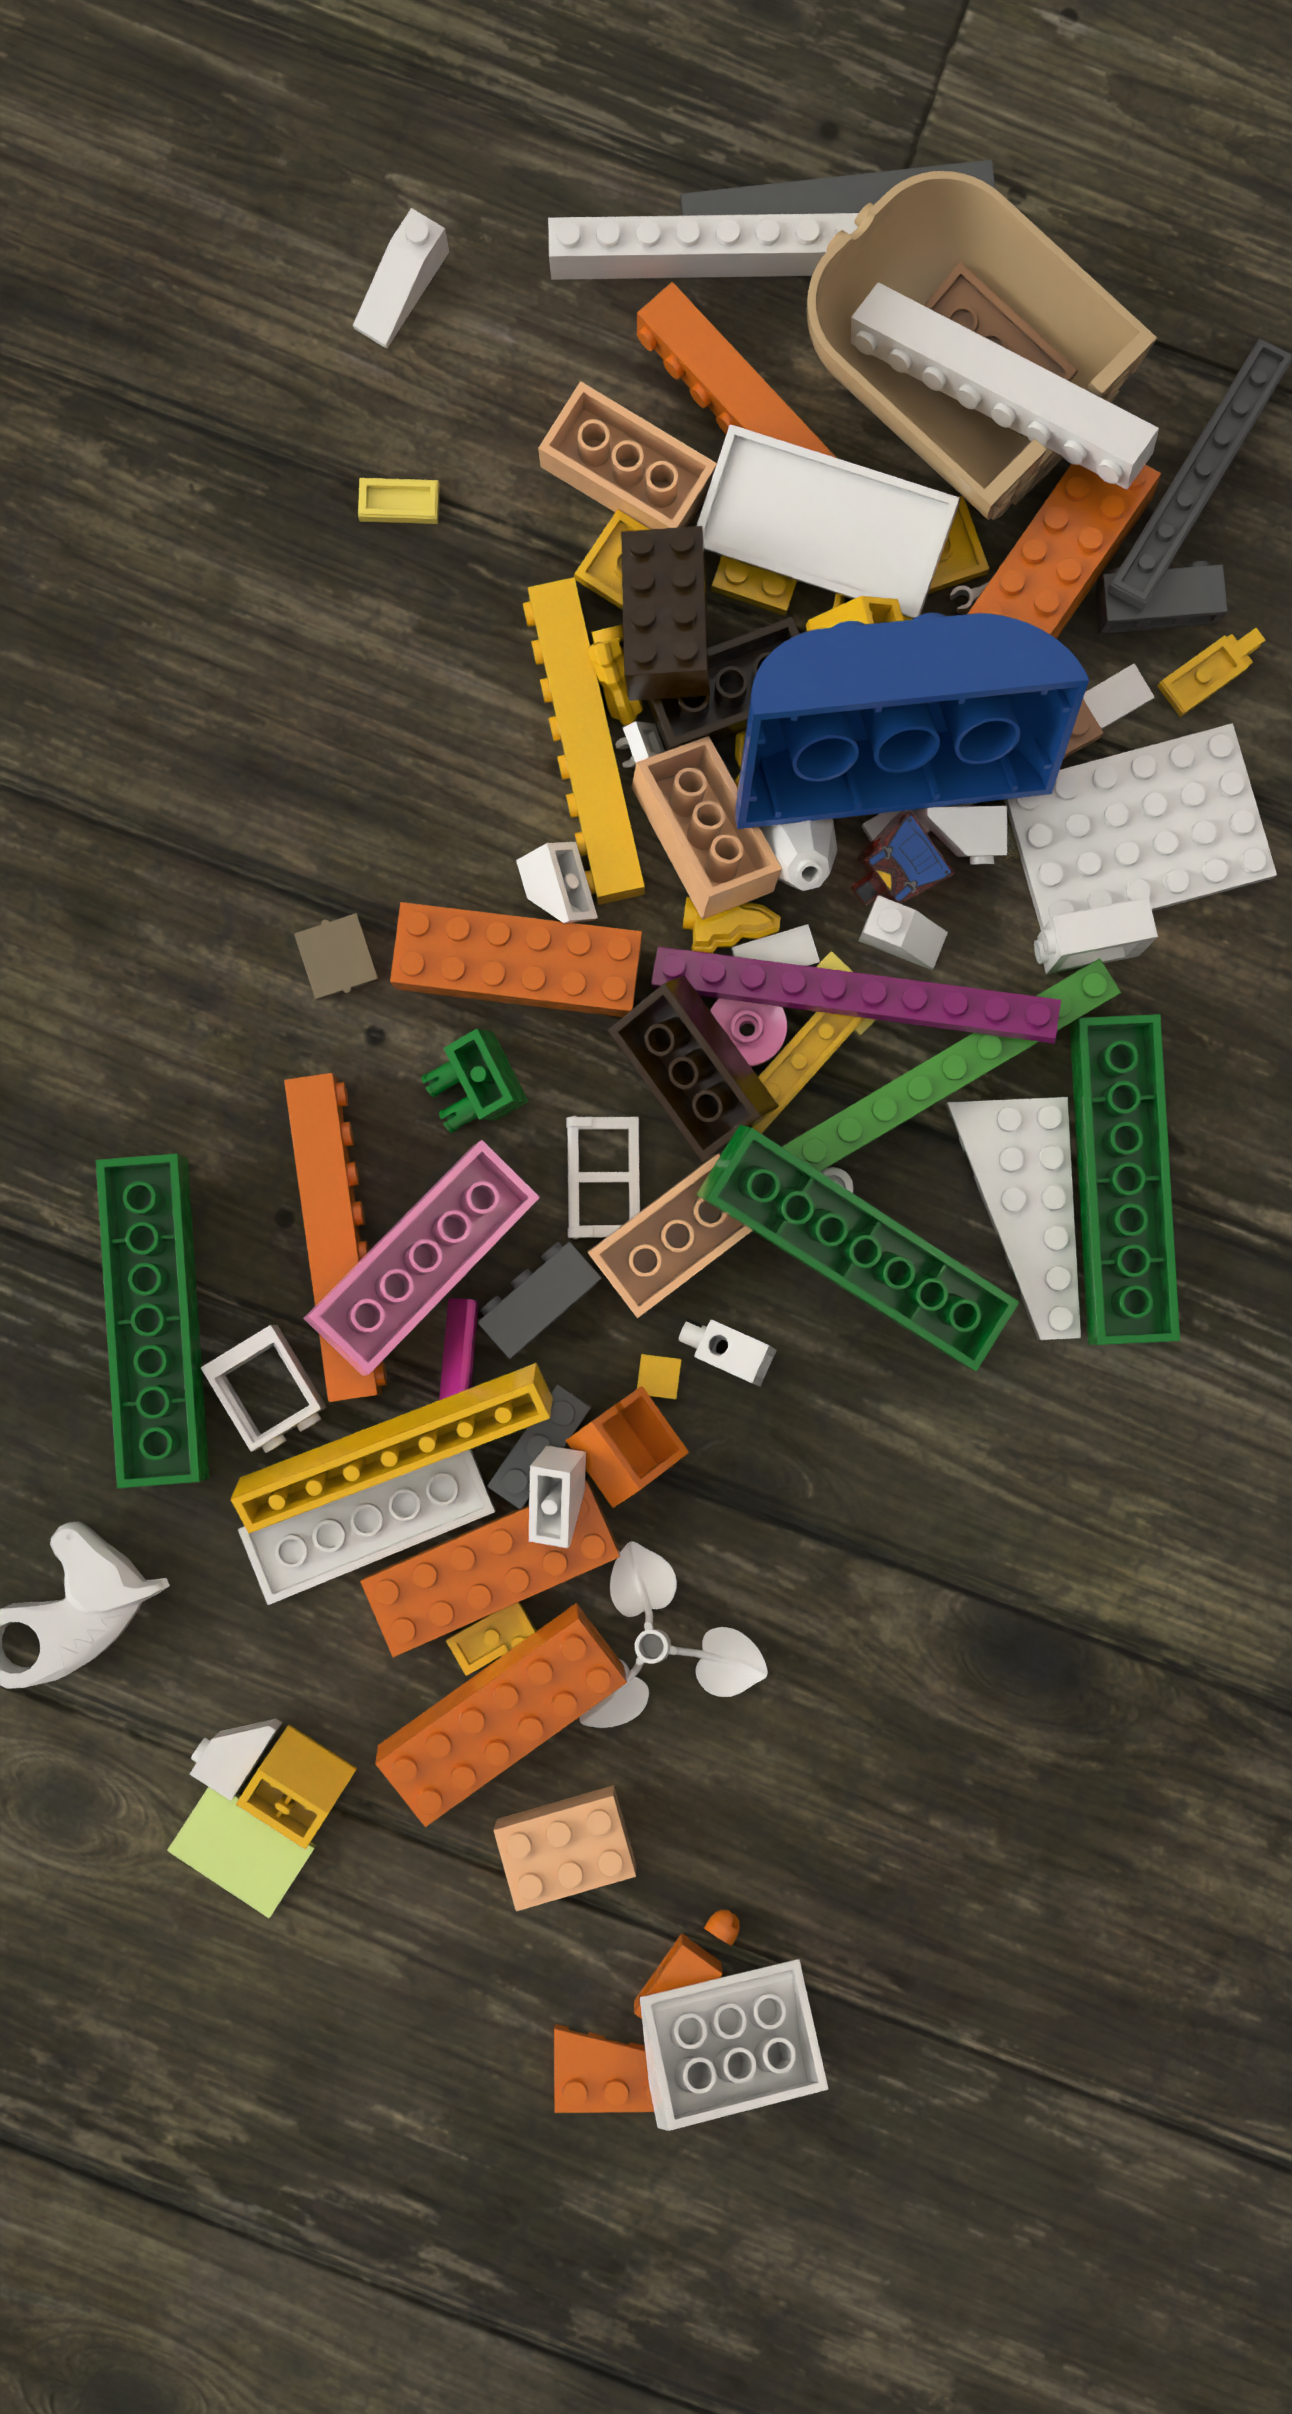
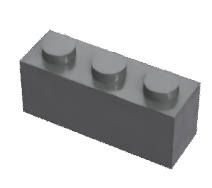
[1095,561,1228,634]
[477,1241,602,1359]
[487,1383,592,1510]

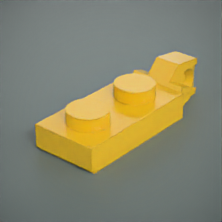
[1157,628,1266,718]

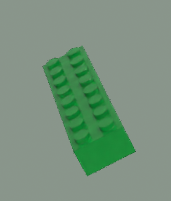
[1069,1014,1180,1345]
[696,1125,1019,1371]
[96,1153,209,1488]

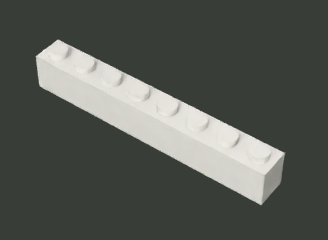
[548,213,859,280]
[851,282,1159,490]

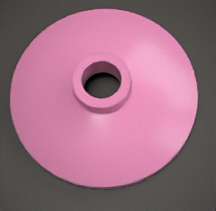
[710,998,787,1066]

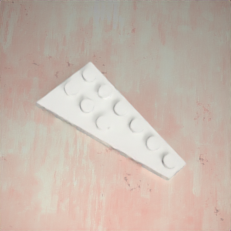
[945,1097,1081,1340]

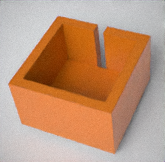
[565,1386,689,1508]

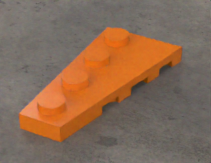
[554,2024,654,2113]

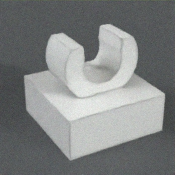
[615,721,665,769]

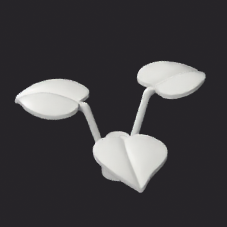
[580,1542,768,1728]

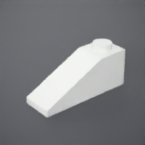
[353,208,449,349]

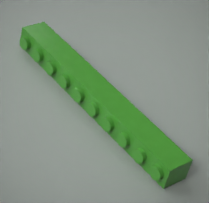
[782,958,1121,1172]

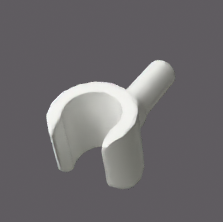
[950,581,990,614]

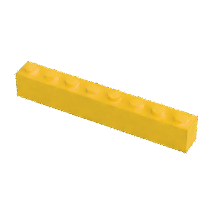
[523,577,645,905]
[230,1363,553,1533]

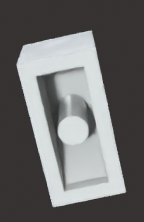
[918,806,1007,864]
[516,842,598,923]
[859,895,948,970]
[529,1445,586,1548]
[190,1719,282,1801]

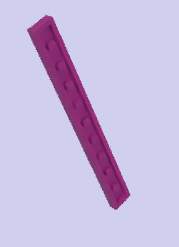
[651,947,1061,1044]

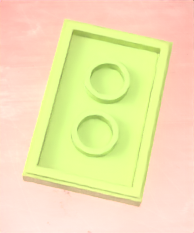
[167,1787,317,1918]

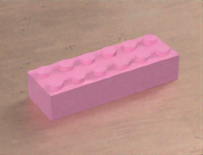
[303,1140,540,1376]

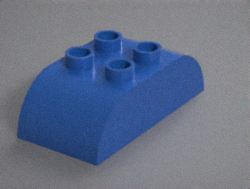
[735,613,1089,829]

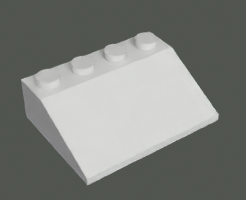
[640,1959,828,2131]

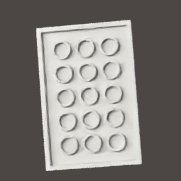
[1004,723,1277,931]

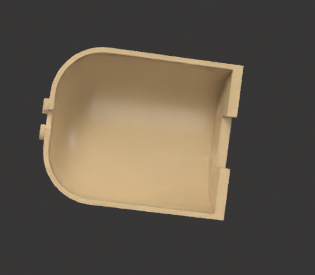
[807,171,1157,520]

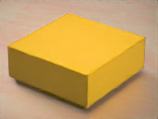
[637,1354,681,1399]

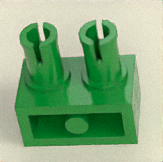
[421,1028,529,1133]

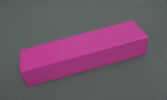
[439,1298,479,1400]

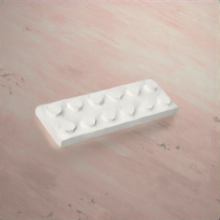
[238,1449,496,1605]

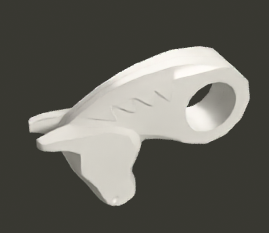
[0,1521,170,1689]

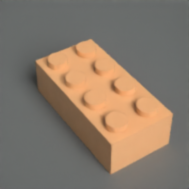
[538,381,717,530]
[631,736,782,920]
[587,1154,752,1318]

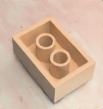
[493,1785,636,1911]

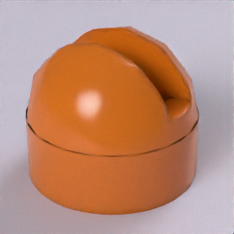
[704,1909,740,1946]

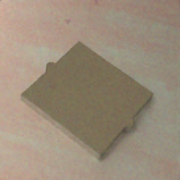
[294,913,379,1000]

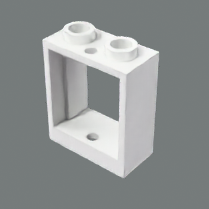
[1034,897,1158,974]
[201,1325,327,1453]

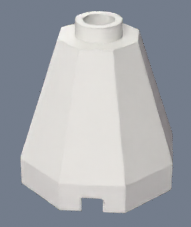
[759,819,837,891]

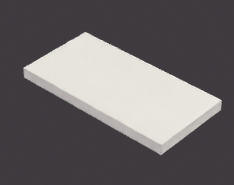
[697,424,960,619]

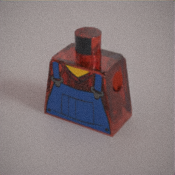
[851,811,955,906]

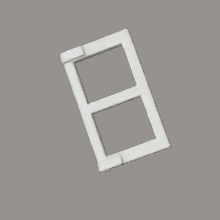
[566,1116,640,1240]

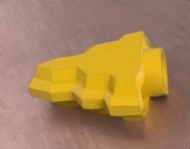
[587,624,643,725]
[683,897,781,954]

